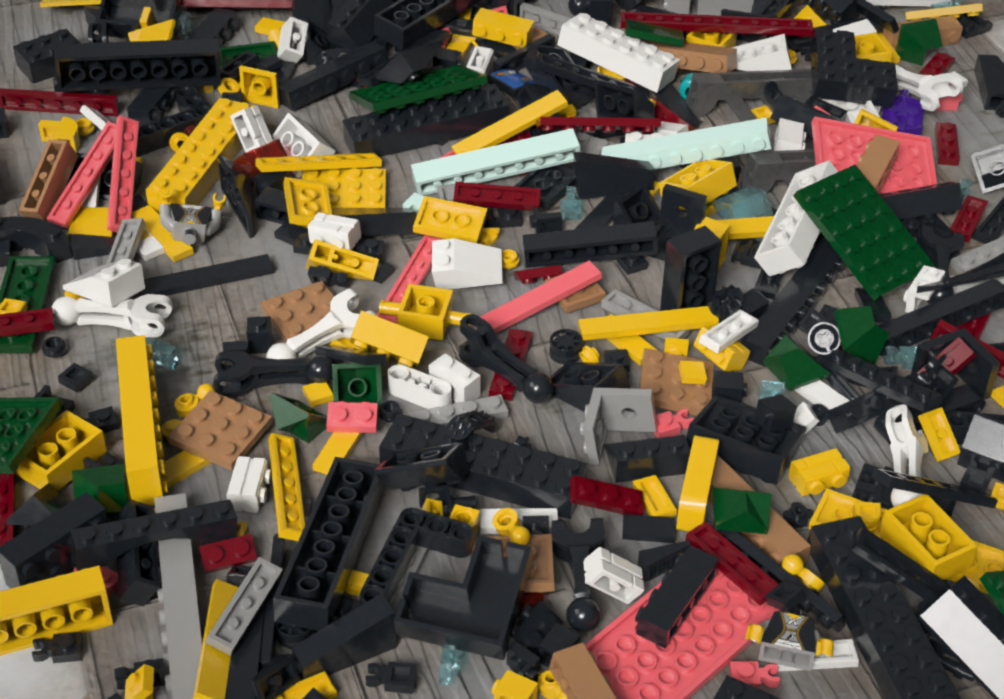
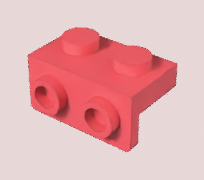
[326,401,379,433]

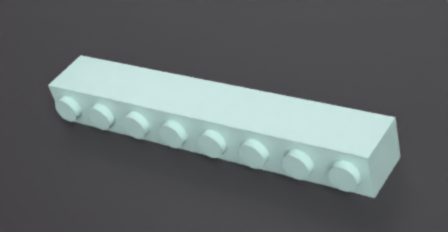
[602,117,771,169]
[411,128,580,196]

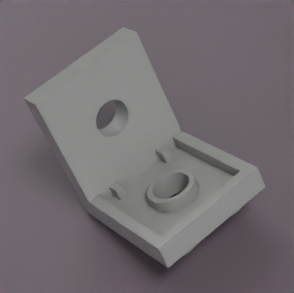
[580,388,658,465]

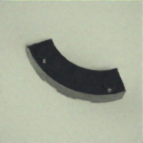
[0,216,72,263]

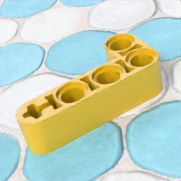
[676,435,720,532]

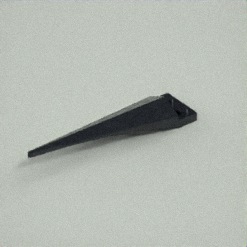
[917,253,1004,293]

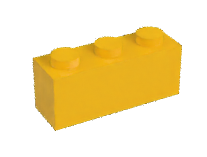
[472,8,534,48]

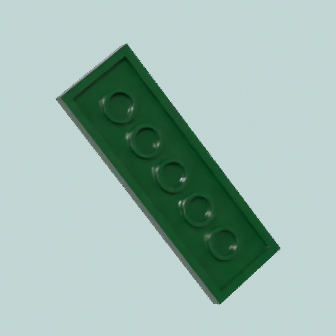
[0,256,56,354]

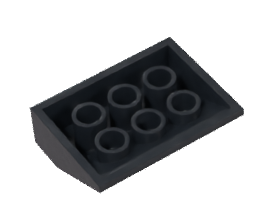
[686,394,807,485]

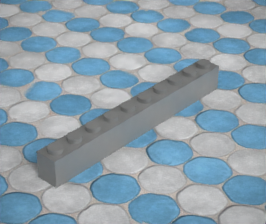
[154,493,203,699]

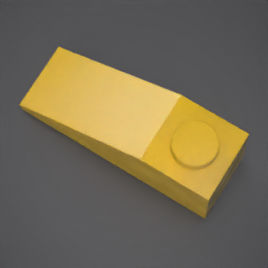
[305,239,379,281]

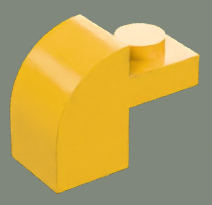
[38,117,81,153]

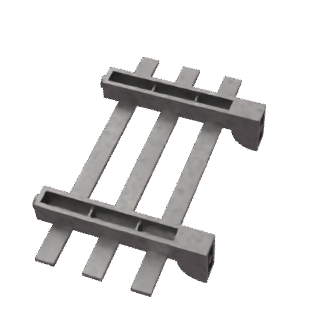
[686,69,816,198]

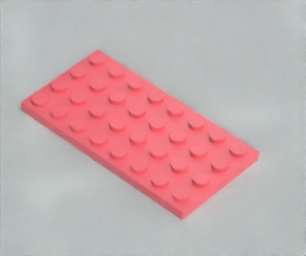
[585,569,784,699]

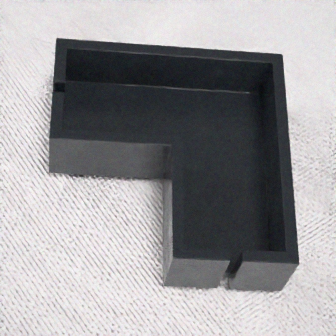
[95,0,183,42]
[810,27,898,108]
[393,535,533,660]

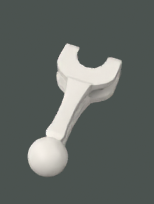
[895,64,964,111]
[266,289,379,372]
[51,294,173,337]
[885,404,928,507]

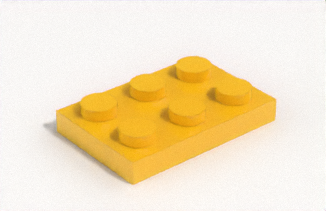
[283,177,333,226]
[413,196,487,244]

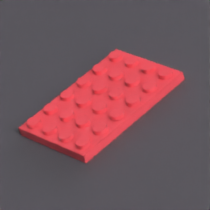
[811,116,937,194]

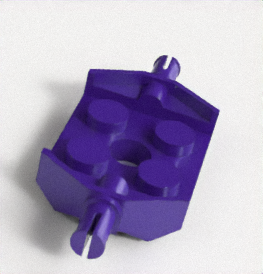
[882,89,923,136]

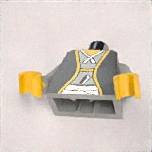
[157,188,226,245]
[744,606,834,671]

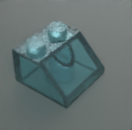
[712,186,773,220]

